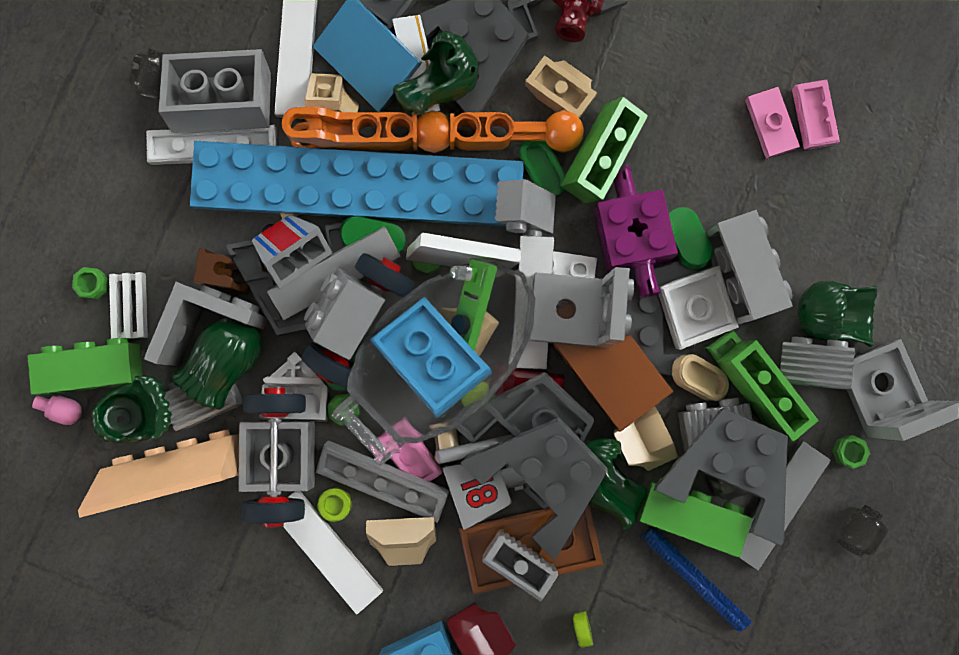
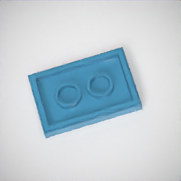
[312,0,422,112]
[370,297,492,418]

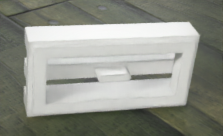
[109,272,148,339]

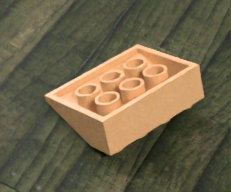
[78,429,239,518]

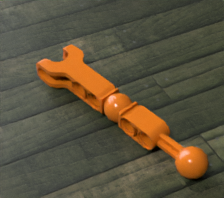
[281,107,584,153]

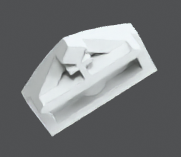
[259,352,329,422]

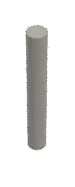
[435,434,515,464]

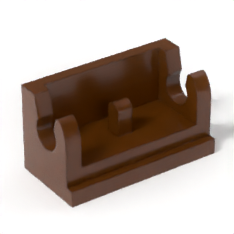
[193,248,250,295]

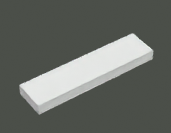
[274,0,317,119]
[146,125,278,165]
[513,236,554,369]
[283,491,383,614]

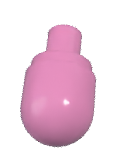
[32,395,82,425]

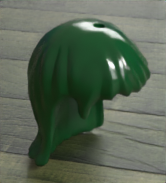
[393,31,479,115]
[797,281,877,348]
[172,318,263,410]
[91,375,172,444]
[585,439,647,531]

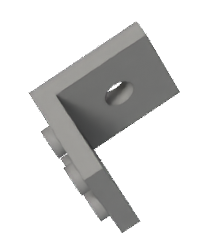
[528,267,634,348]
[144,282,268,366]
[847,339,959,441]

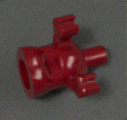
[553,0,604,42]

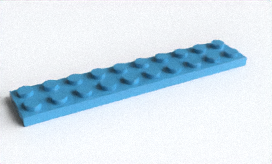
[190,141,524,227]

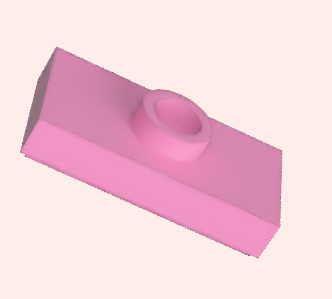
[792,80,840,150]
[745,87,800,159]
[377,418,443,482]

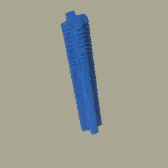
[641,527,752,633]

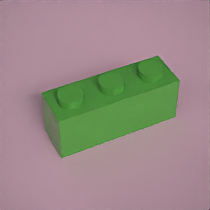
[560,97,648,203]
[28,338,143,395]
[716,340,819,442]
[638,478,752,558]

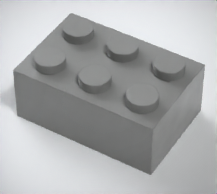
[159,49,271,133]
[706,210,793,325]

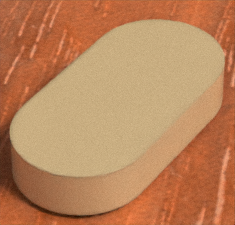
[672,355,729,401]

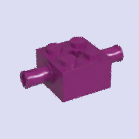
[594,166,678,298]

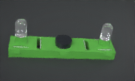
[450,258,497,351]

